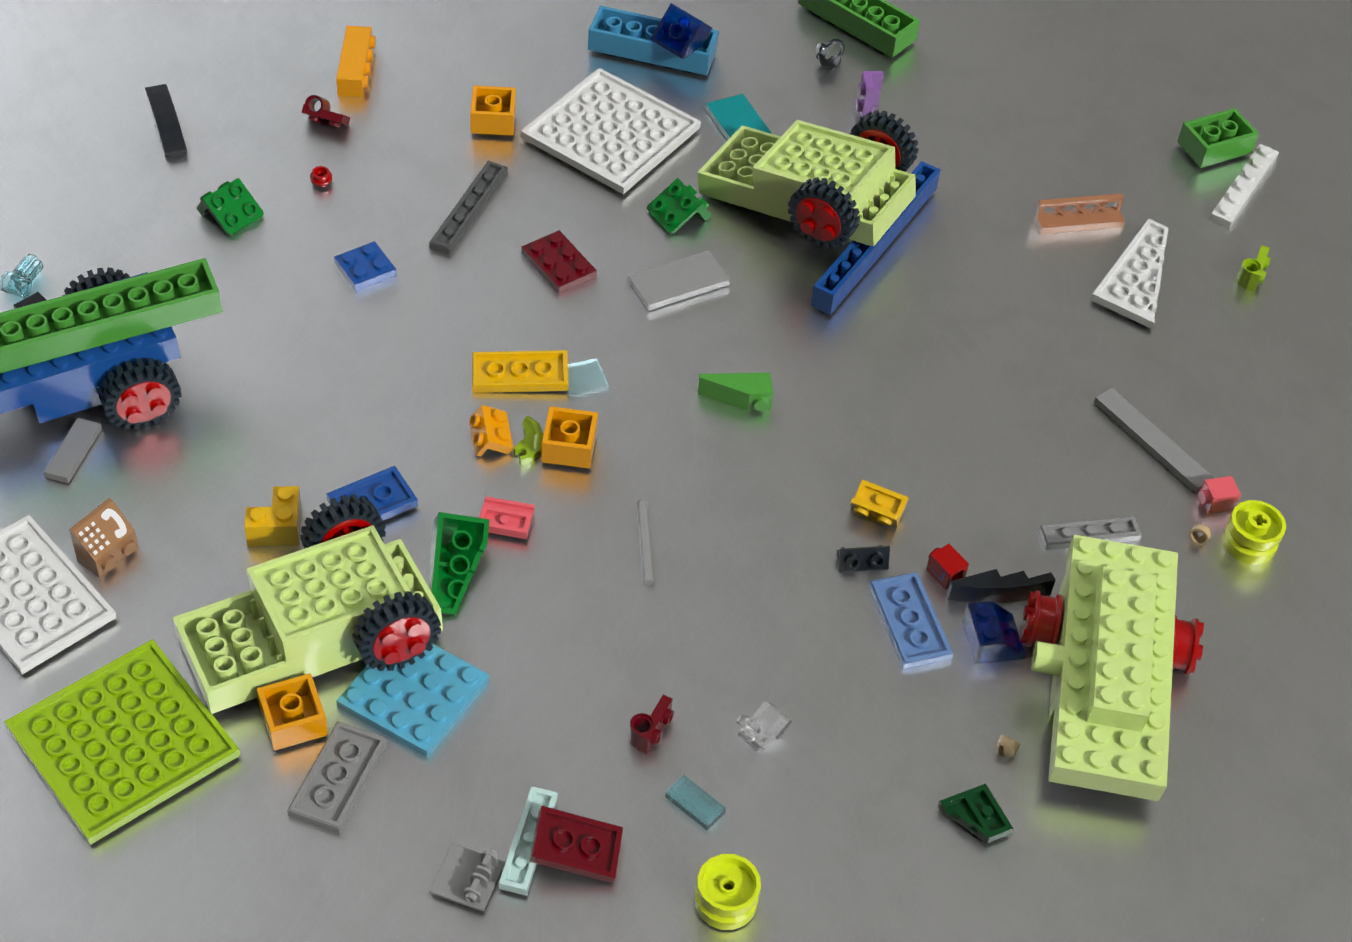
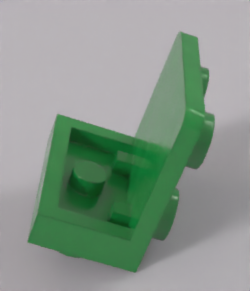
[196,177,264,236]
[647,177,712,234]

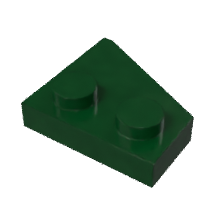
[938,783,1014,843]

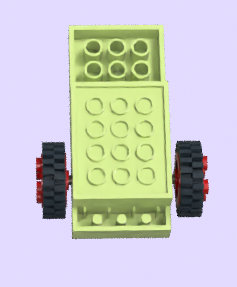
[697,110,919,249]
[173,495,443,714]

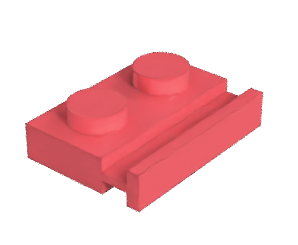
[479,496,535,539]

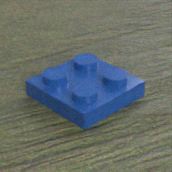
[334,241,397,292]

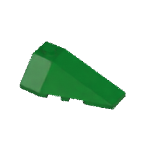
[429,512,490,616]

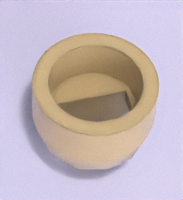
[1189,523,1211,546]
[996,735,1021,758]

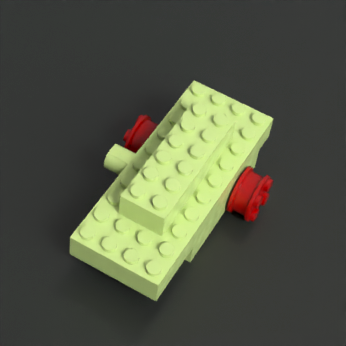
[1020,535,1204,801]

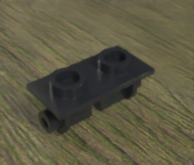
[836,545,890,572]

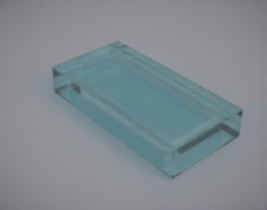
[665,775,726,830]

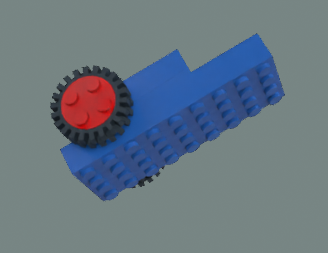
[0,267,182,430]

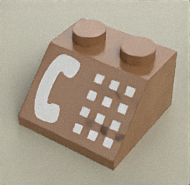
[69,498,138,578]

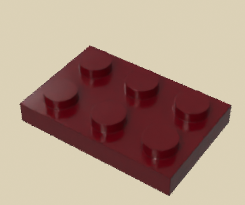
[521,230,597,294]
[529,806,623,883]

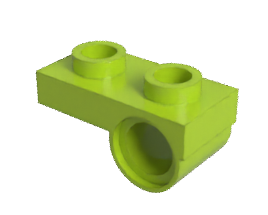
[1236,245,1271,292]

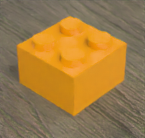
[470,85,516,136]
[541,406,598,469]
[256,673,328,751]

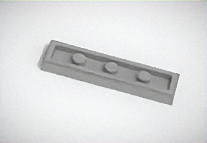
[1038,516,1142,550]

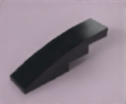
[145,84,187,157]
[946,569,1056,603]

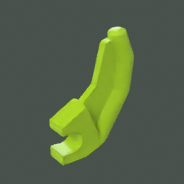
[514,416,544,466]

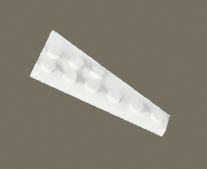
[1091,219,1168,329]

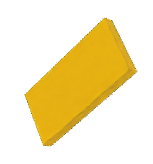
[472,350,569,393]

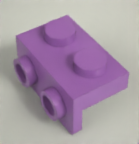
[855,71,883,118]

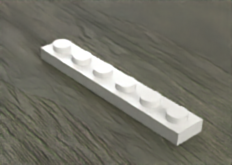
[1209,144,1279,228]

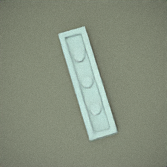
[499,786,558,896]

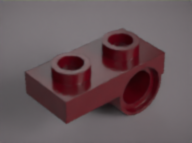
[301,95,350,128]
[629,694,674,754]

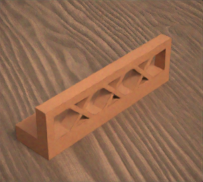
[1034,193,1125,235]

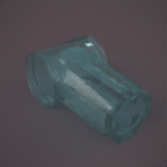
[0,254,44,298]

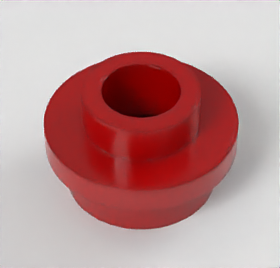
[310,166,332,186]

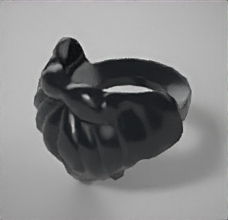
[816,39,845,70]

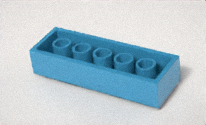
[588,6,719,75]

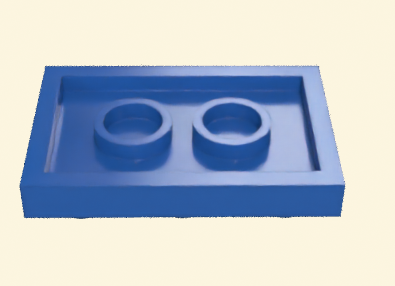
[326,466,418,520]

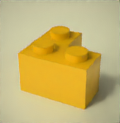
[244,486,301,547]

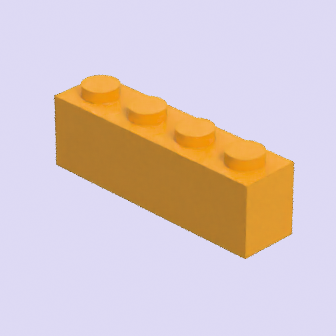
[336,25,376,97]

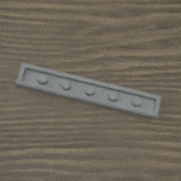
[1094,388,1214,493]

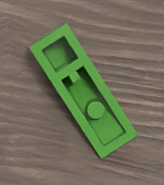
[697,373,773,410]

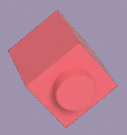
[1198,476,1241,514]

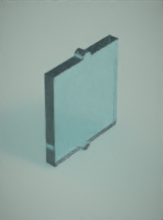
[566,358,609,397]

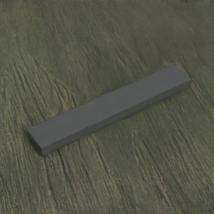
[429,161,508,255]

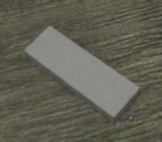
[44,418,102,484]

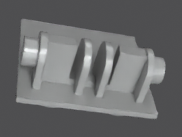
[429,844,506,912]

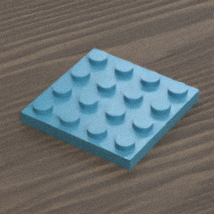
[336,643,489,757]

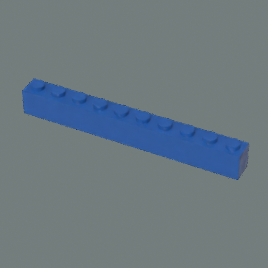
[811,161,941,315]

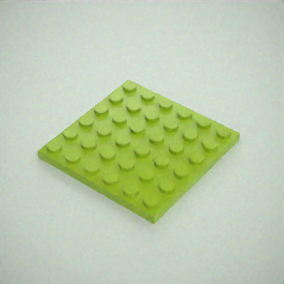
[4,639,240,845]

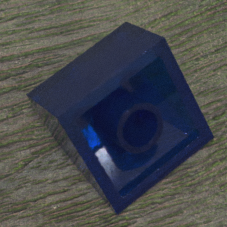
[650,3,712,59]
[962,601,1026,664]

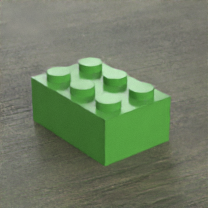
[1177,108,1259,168]

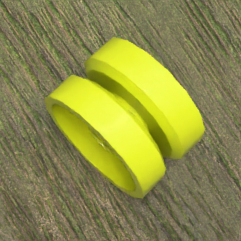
[1222,500,1286,564]
[695,854,761,930]

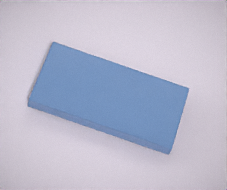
[868,572,953,669]

